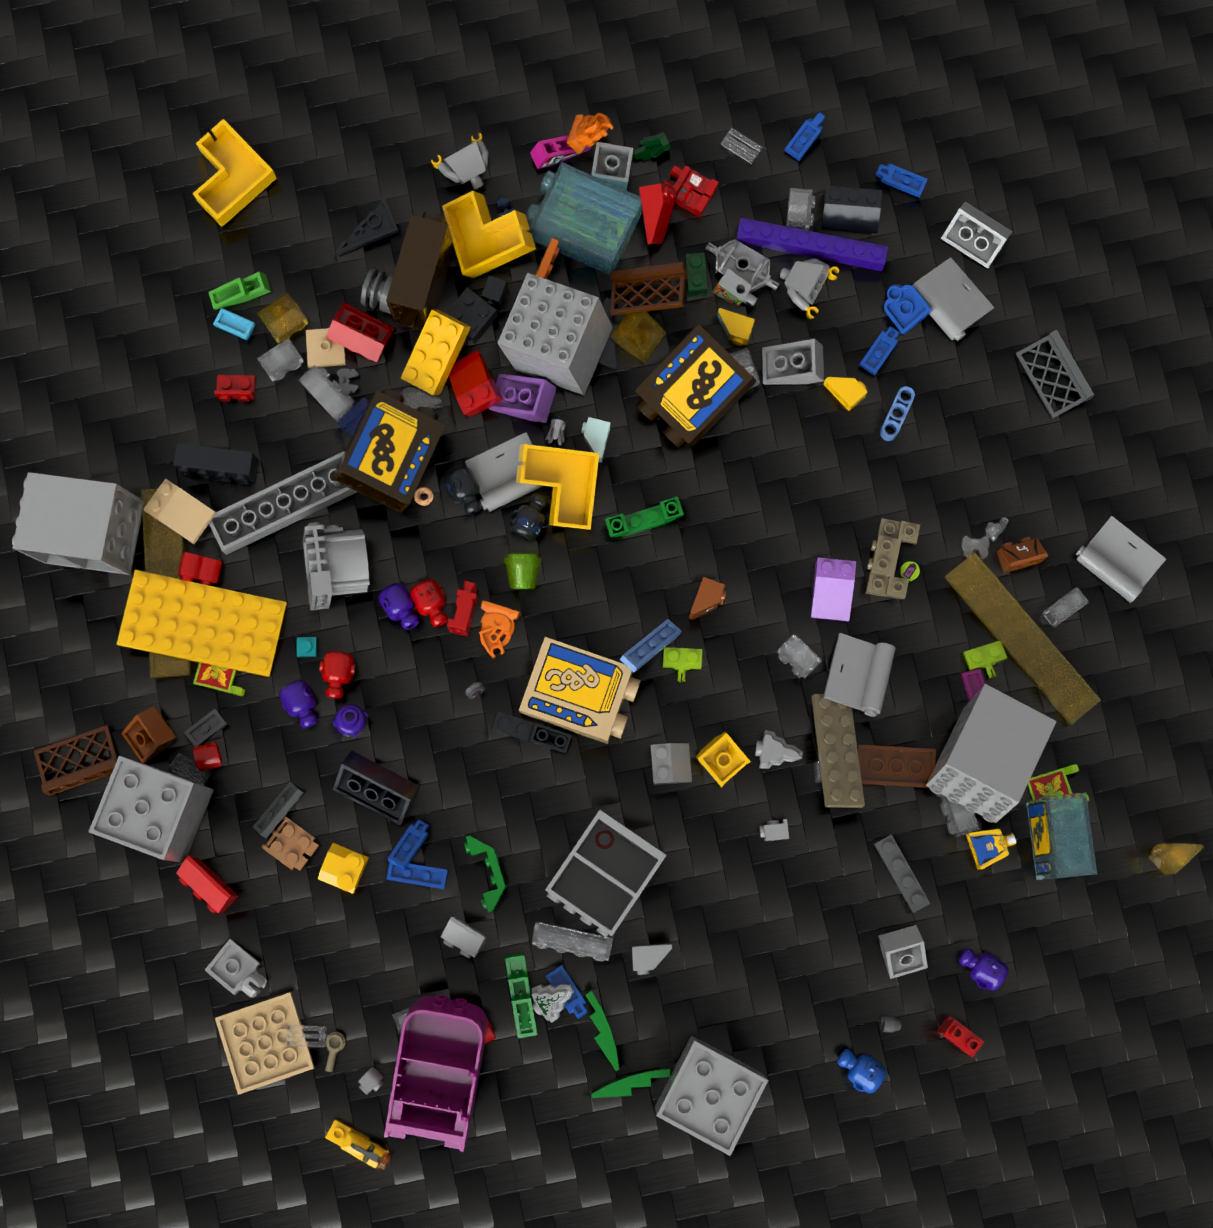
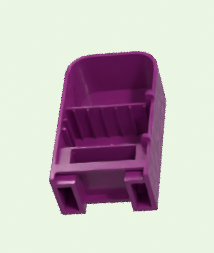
[384,995,488,1152]

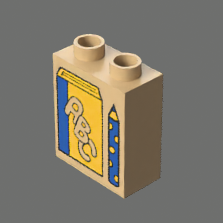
[519,637,641,744]

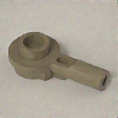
[325,1032,346,1072]

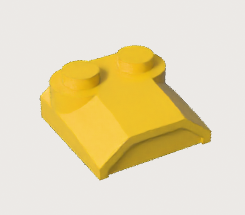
[696,732,750,787]
[318,843,369,894]

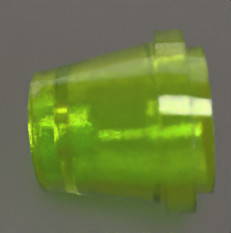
[503,554,542,589]

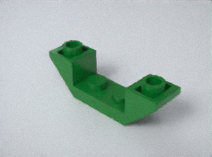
[605,496,684,537]
[464,836,506,913]

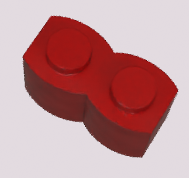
[177,552,222,586]

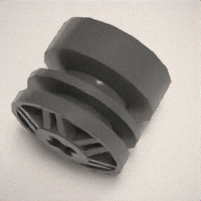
[361,268,394,314]

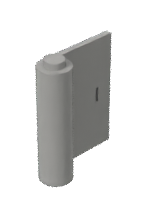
[912,257,994,341]
[465,432,543,512]
[1076,516,1166,603]
[823,633,896,717]

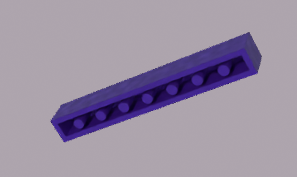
[736,218,888,271]

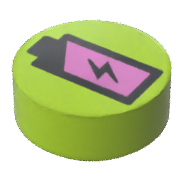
[900,561,920,581]

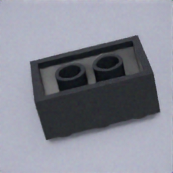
[821,186,882,234]

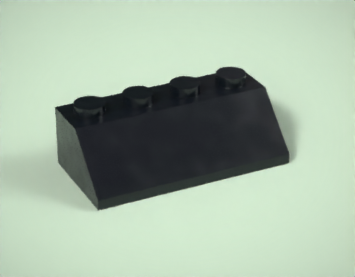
[333,751,420,826]

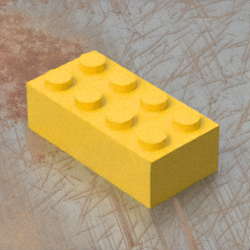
[401,310,471,395]

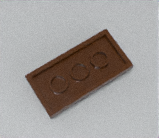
[857,745,936,788]

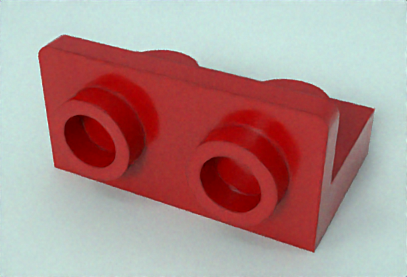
[214,375,256,402]

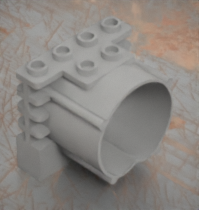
[303,522,370,611]

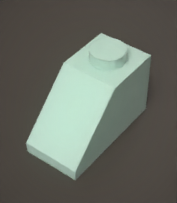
[581,417,611,462]

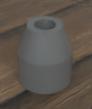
[880,1016,901,1033]

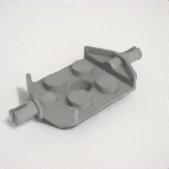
[706,239,780,293]

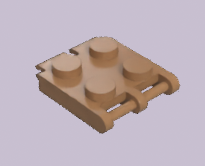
[261,816,319,871]

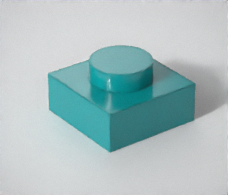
[297,637,317,657]

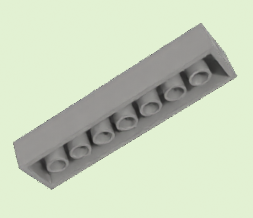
[209,451,357,555]

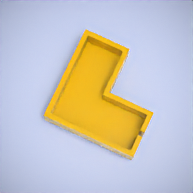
[193,119,277,227]
[442,191,536,278]
[516,444,599,530]

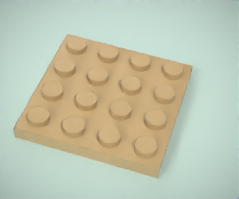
[215,992,315,1095]

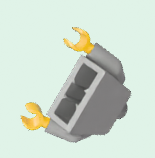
[431,133,488,190]
[780,259,839,319]

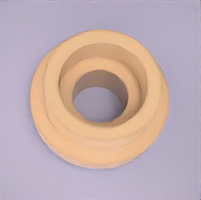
[414,487,433,506]

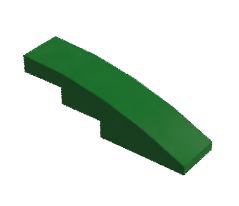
[505,953,537,1038]
[585,990,620,1071]
[592,1067,670,1098]

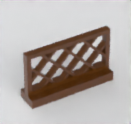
[610,262,688,316]
[34,725,118,796]

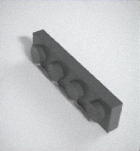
[874,834,930,913]

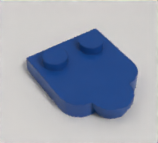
[884,284,933,335]

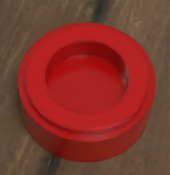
[595,830,614,849]

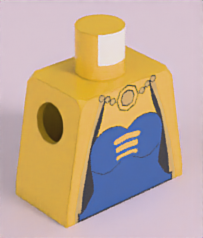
[966,829,1016,870]

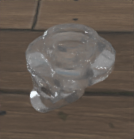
[985,517,1009,541]

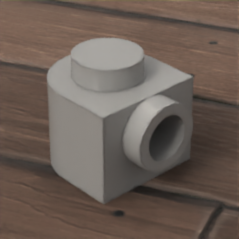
[358,1066,384,1095]

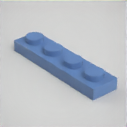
[620,619,682,672]

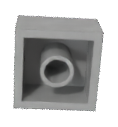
[590,142,633,191]

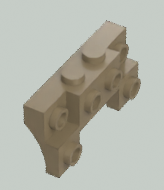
[865,518,920,600]

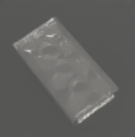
[532,922,613,961]

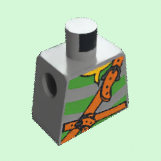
[712,269,758,308]

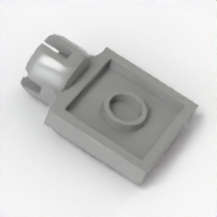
[205,939,267,997]

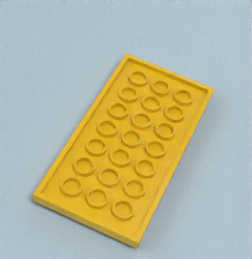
[117,570,287,677]

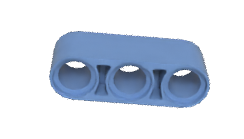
[880,386,915,441]

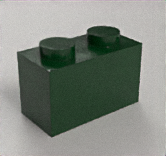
[685,253,707,297]

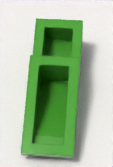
[208,272,272,310]

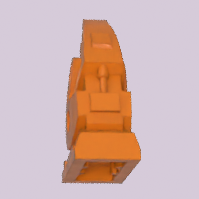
[566,113,614,155]
[479,600,521,658]

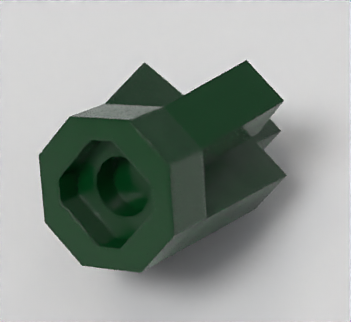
[632,132,671,161]

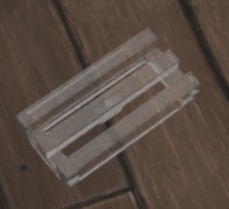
[721,128,762,164]
[287,1025,326,1047]

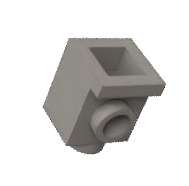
[759,819,789,842]

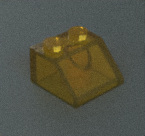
[257,293,309,343]
[610,312,666,363]
[1149,843,1204,875]

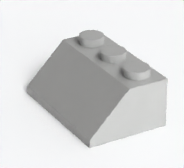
[941,201,1013,268]

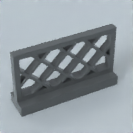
[1016,330,1094,419]

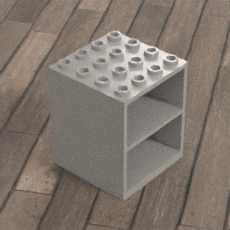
[498,273,613,395]
[12,472,145,575]
[926,684,1057,823]
[89,756,214,862]
[545,810,666,937]
[655,1035,768,1156]

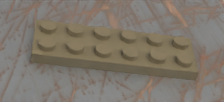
[812,694,865,808]

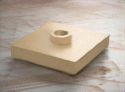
[306,328,346,368]

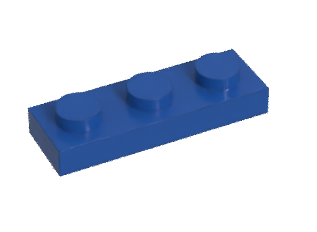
[386,862,448,889]

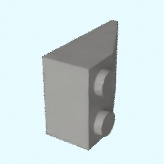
[762,339,824,385]

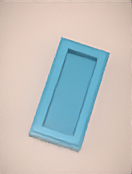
[213,308,256,341]

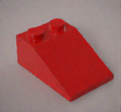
[639,183,676,245]
[449,350,503,418]

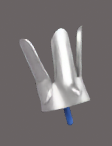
[545,416,566,446]

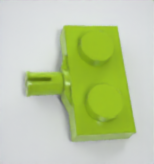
[963,640,1007,679]
[663,647,702,682]

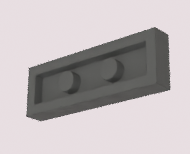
[253,782,303,838]

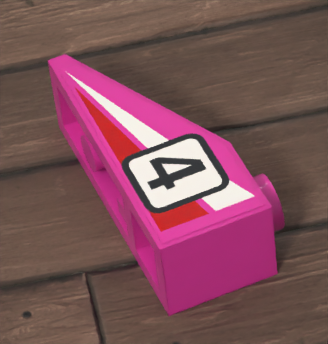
[530,135,591,169]

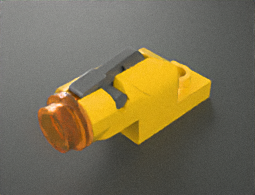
[325,1119,391,1170]

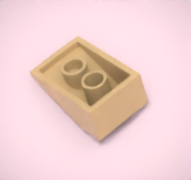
[143,478,216,544]

